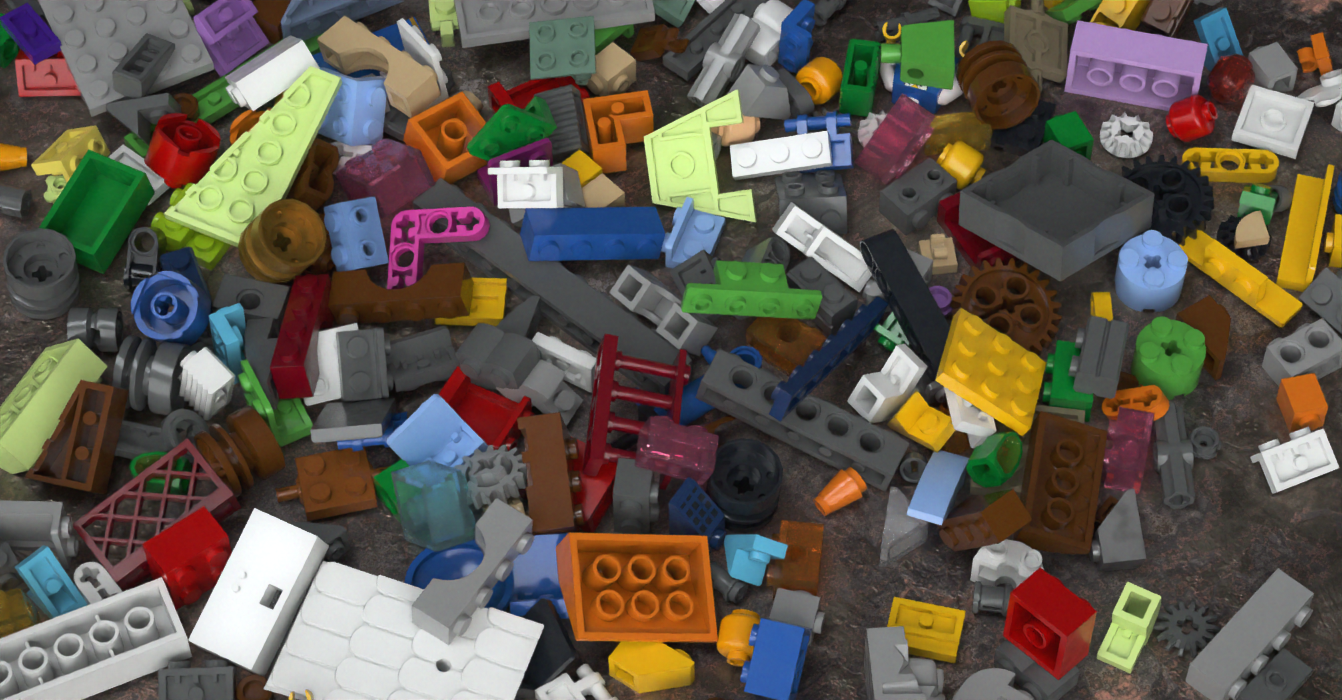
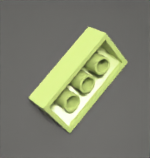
[0,338,108,474]

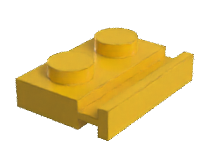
[435,277,507,327]
[887,597,966,663]

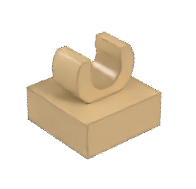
[918,233,958,275]

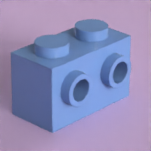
[324,196,389,271]

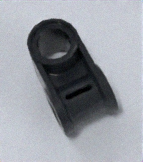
[123,226,167,289]

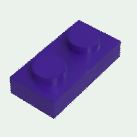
[0,2,62,65]

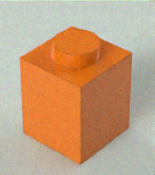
[1276,373,1328,433]

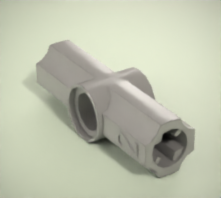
[687,13,761,108]

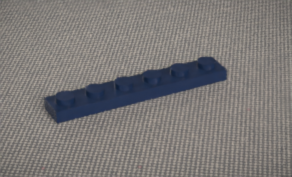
[769,296,888,422]

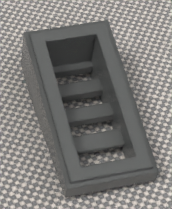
[112,33,175,99]

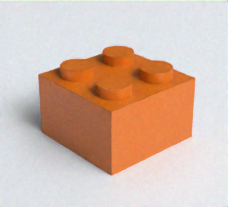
[403,91,488,185]

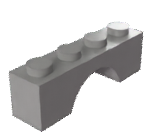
[412,498,534,645]

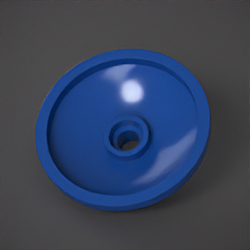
[404,538,514,611]

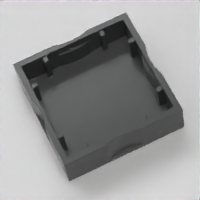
[959,140,1154,282]

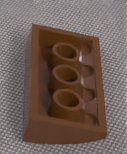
[1013,411,1108,554]

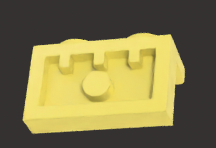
[31,125,110,182]

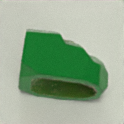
[966,432,1023,488]
[129,451,192,495]

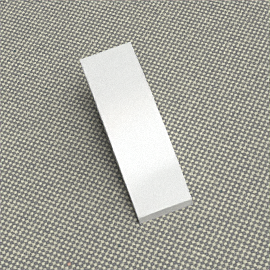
[772,202,872,292]

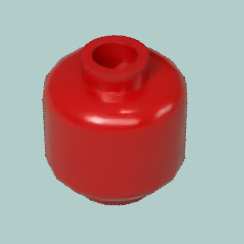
[1166,95,1218,142]

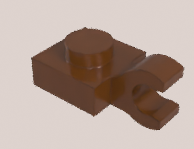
[630,24,689,62]

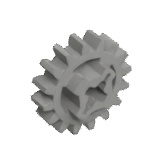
[451,445,528,510]

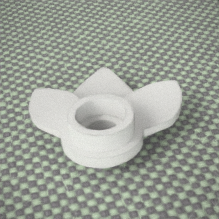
[1297,69,1342,107]

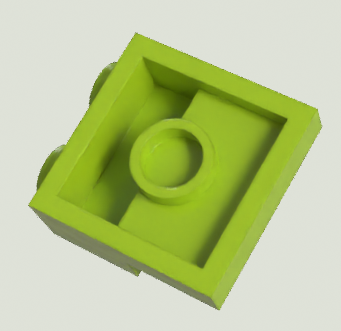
[151,183,231,271]

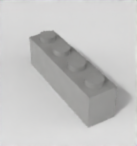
[1185,568,1314,700]

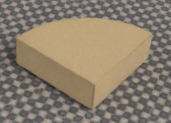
[1234,210,1270,249]

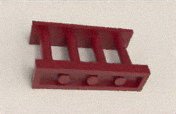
[582,333,691,490]

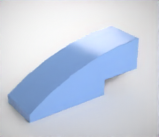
[907,450,969,525]

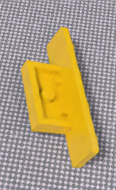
[1179,229,1303,327]

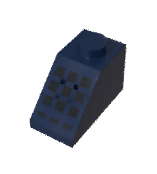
[669,477,727,555]

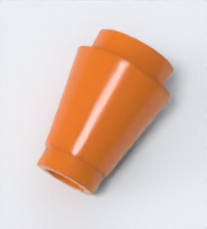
[813,467,867,516]

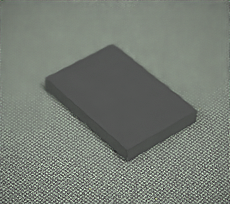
[310,398,397,443]

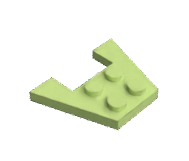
[644,89,757,222]

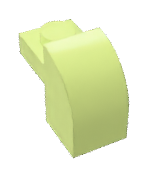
[1097,582,1162,674]

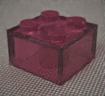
[854,93,935,185]
[336,139,436,219]

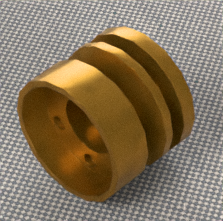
[238,199,327,285]

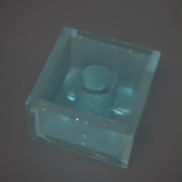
[391,460,475,552]

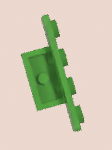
[681,260,822,320]

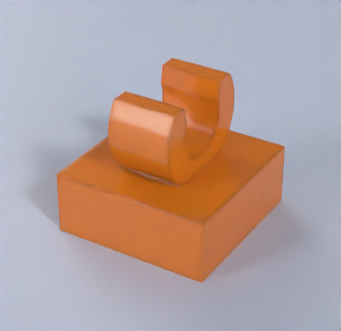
[1297,32,1334,76]

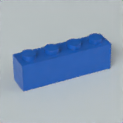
[520,207,666,261]

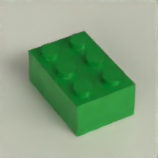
[39,150,155,274]

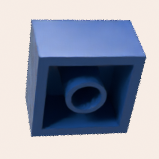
[740,618,812,700]

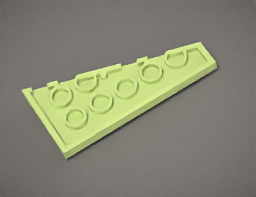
[164,66,342,247]

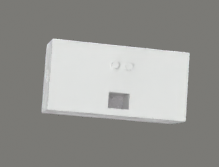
[188,508,329,677]

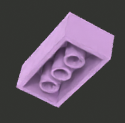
[1064,20,1208,111]

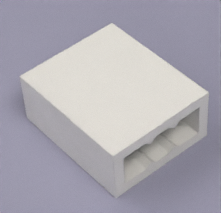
[225,35,320,111]

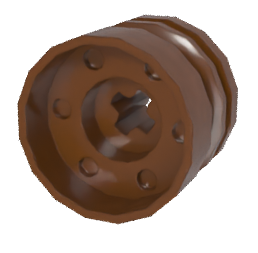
[956,40,1041,129]
[194,405,286,497]

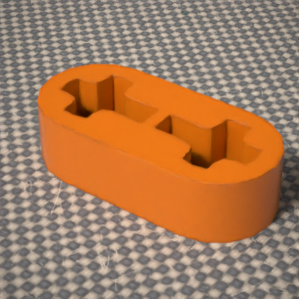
[1102,385,1170,426]

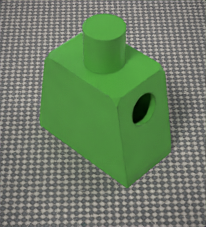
[880,20,955,90]

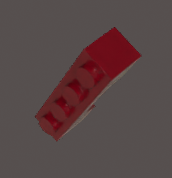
[270,274,334,399]

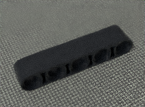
[860,229,950,381]

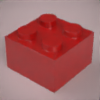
[142,506,232,610]
[1003,567,1097,680]

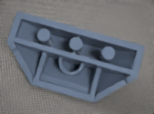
[280,0,404,41]

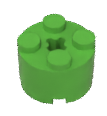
[1130,316,1206,400]

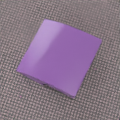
[193,0,270,77]

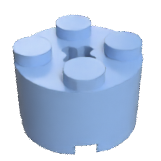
[1115,230,1188,312]

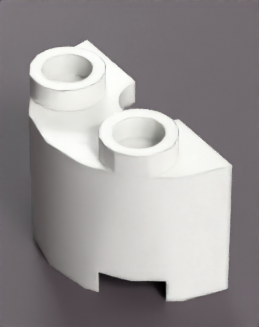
[970,539,1044,589]

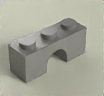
[609,264,718,356]

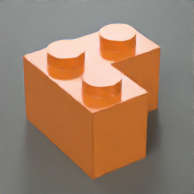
[583,90,654,174]

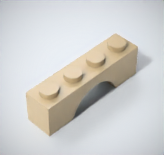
[317,15,441,118]

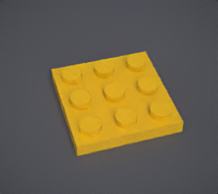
[935,308,1047,436]

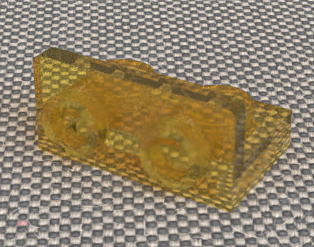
[918,111,992,156]

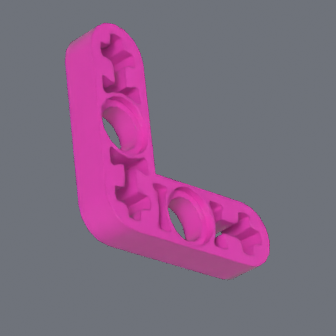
[387,207,490,289]

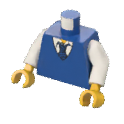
[879,22,969,120]

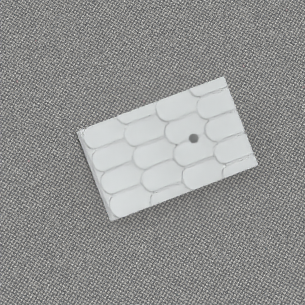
[264,561,544,700]

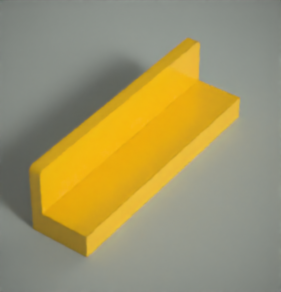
[1276,164,1335,292]

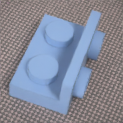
[661,197,725,269]

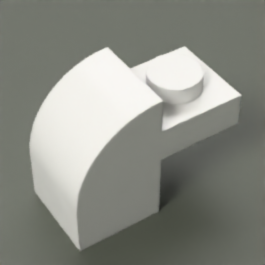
[847,344,928,424]

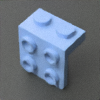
[318,67,387,146]
[387,394,488,497]

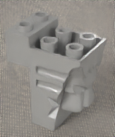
[863,626,945,700]

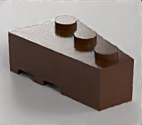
[25,380,129,494]
[517,412,585,535]

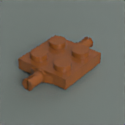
[275,447,390,521]

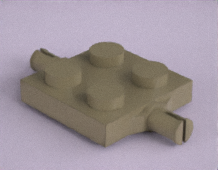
[1004,0,1068,92]

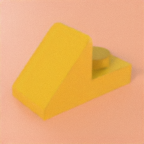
[887,391,955,453]

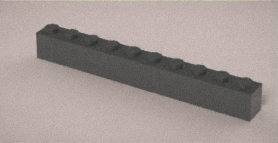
[413,178,692,395]

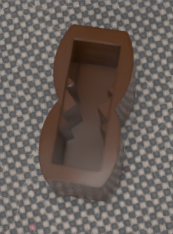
[286,138,339,211]

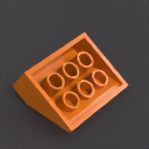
[556,532,718,643]

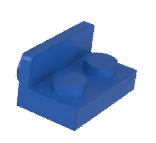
[778,0,816,74]

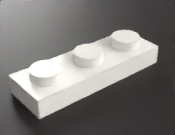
[730,131,833,180]

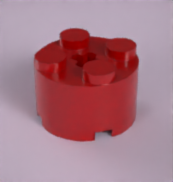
[144,113,221,189]

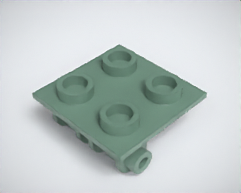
[529,16,596,85]

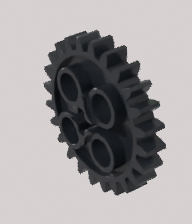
[1121,155,1214,246]

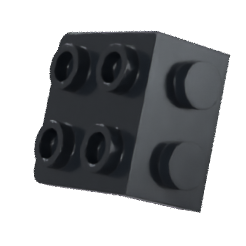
[515,598,576,700]

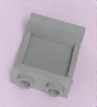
[0,500,79,569]

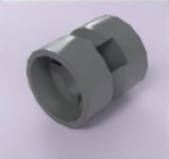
[67,307,124,352]

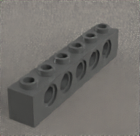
[695,349,909,492]

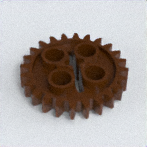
[949,258,1062,356]

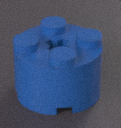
[130,271,211,346]

